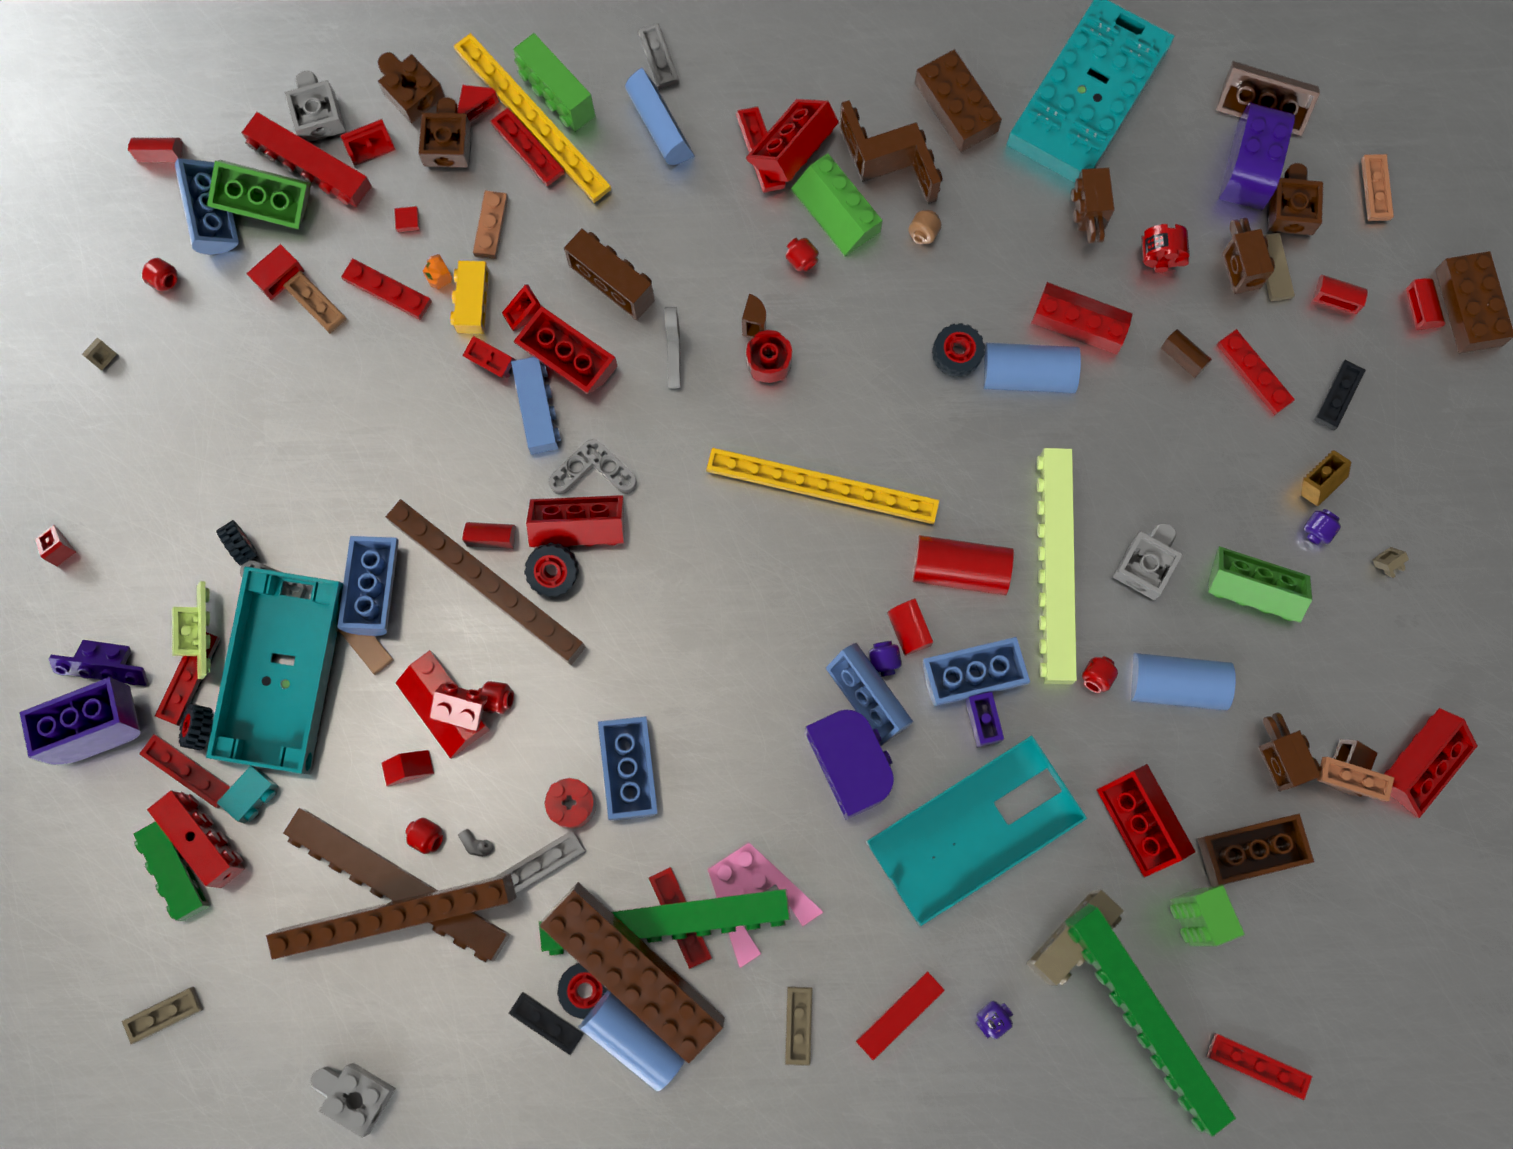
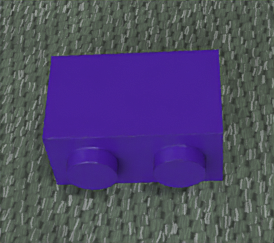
[965,692,1004,748]

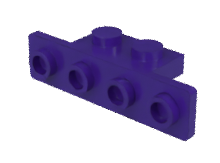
[48,640,148,686]

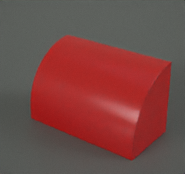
[127,137,183,162]
[246,244,305,300]
[1313,275,1368,315]
[1406,278,1445,331]
[462,522,516,549]
[887,598,933,656]

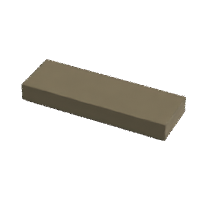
[1263,233,1295,302]
[122,987,203,1044]
[785,987,812,1066]

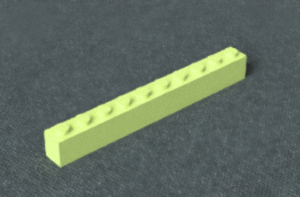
[1037,448,1077,684]

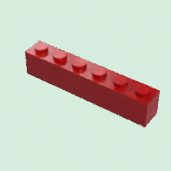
[241,112,372,207]

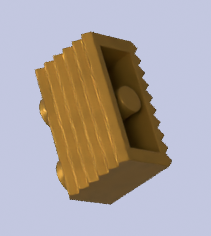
[1301,450,1352,506]

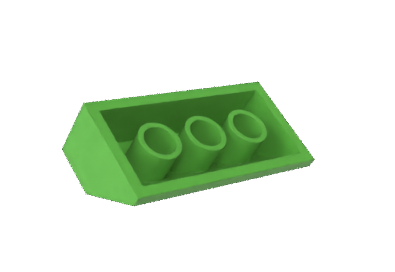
[791,153,883,256]
[207,160,311,229]
[1208,546,1312,623]

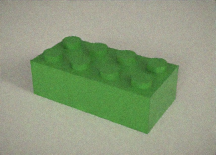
[513,33,595,132]
[1170,885,1245,946]

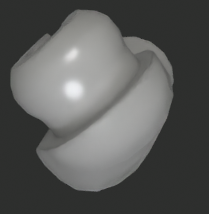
[458,829,492,856]

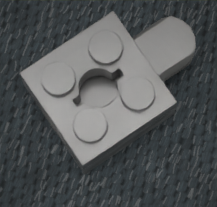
[285,71,345,142]
[1113,523,1183,600]
[311,1063,396,1137]

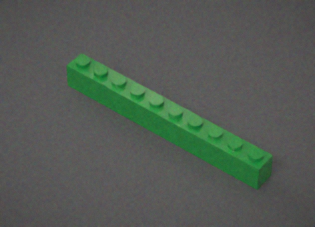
[539,889,791,956]
[1065,904,1236,1137]

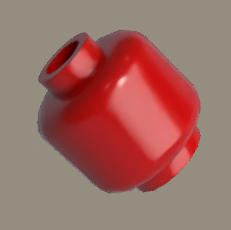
[785,238,819,272]
[142,258,177,292]
[1082,656,1118,693]
[478,681,514,714]
[405,818,443,854]

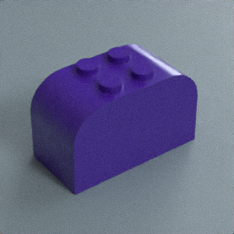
[1219,103,1295,211]
[19,677,141,765]
[804,710,894,820]

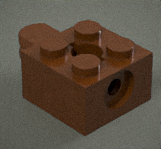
[378,52,445,124]
[418,97,471,167]
[1268,163,1323,235]
[1071,168,1115,243]
[1222,218,1275,294]
[1259,712,1321,792]

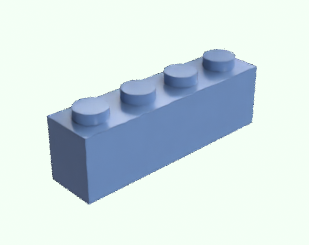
[511,357,561,455]

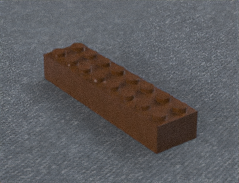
[540,882,725,1064]

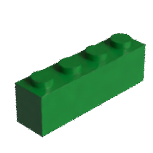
[133,821,210,921]

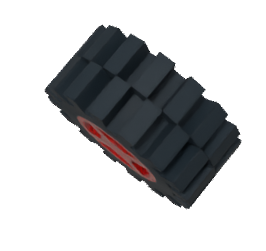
[216,520,257,566]
[179,704,213,751]

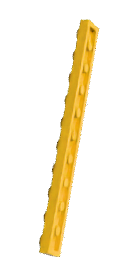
[454,33,612,203]
[706,447,939,525]

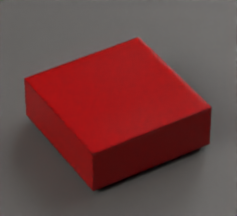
[394,206,420,232]

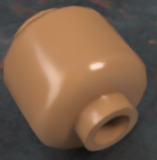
[908,210,941,244]

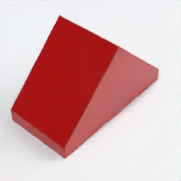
[457,85,499,122]
[502,284,541,331]
[35,525,76,567]
[381,750,434,786]

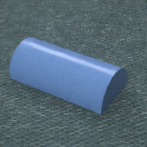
[625,68,695,165]
[175,158,239,254]
[984,343,1081,393]
[337,536,399,636]
[923,637,1030,706]
[826,643,913,746]
[1131,653,1236,711]
[598,716,657,820]
[578,990,685,1091]

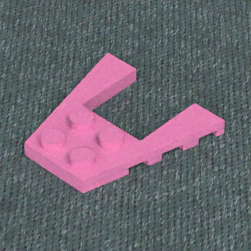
[708,843,823,968]

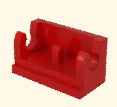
[340,119,396,166]
[462,336,516,378]

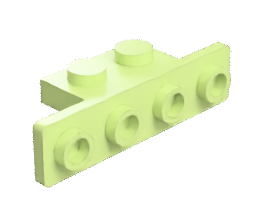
[172,581,211,679]

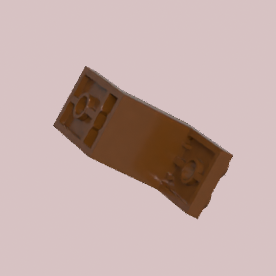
[839,100,943,204]

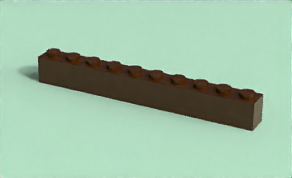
[385,499,586,666]
[283,808,511,962]
[266,873,517,960]

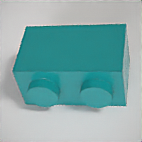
[217,765,279,823]

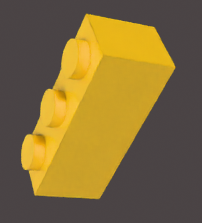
[450,260,489,334]

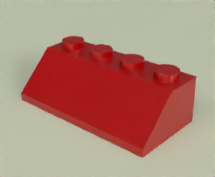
[745,99,839,182]
[1031,282,1133,355]
[513,306,618,394]
[526,495,624,548]
[396,650,490,759]
[1384,708,1478,818]
[1096,764,1196,877]

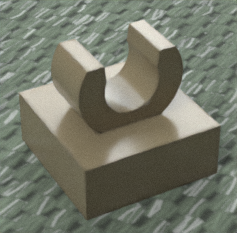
[82,337,117,371]
[1372,547,1409,578]

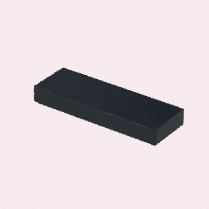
[1314,360,1366,430]
[508,992,585,1055]

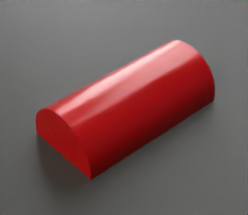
[913,535,1014,595]

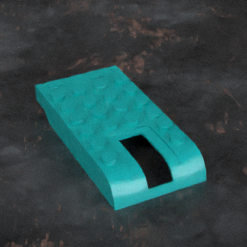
[866,735,1088,927]

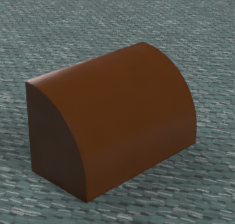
[742,294,766,338]
[1161,329,1212,378]
[1325,739,1378,797]

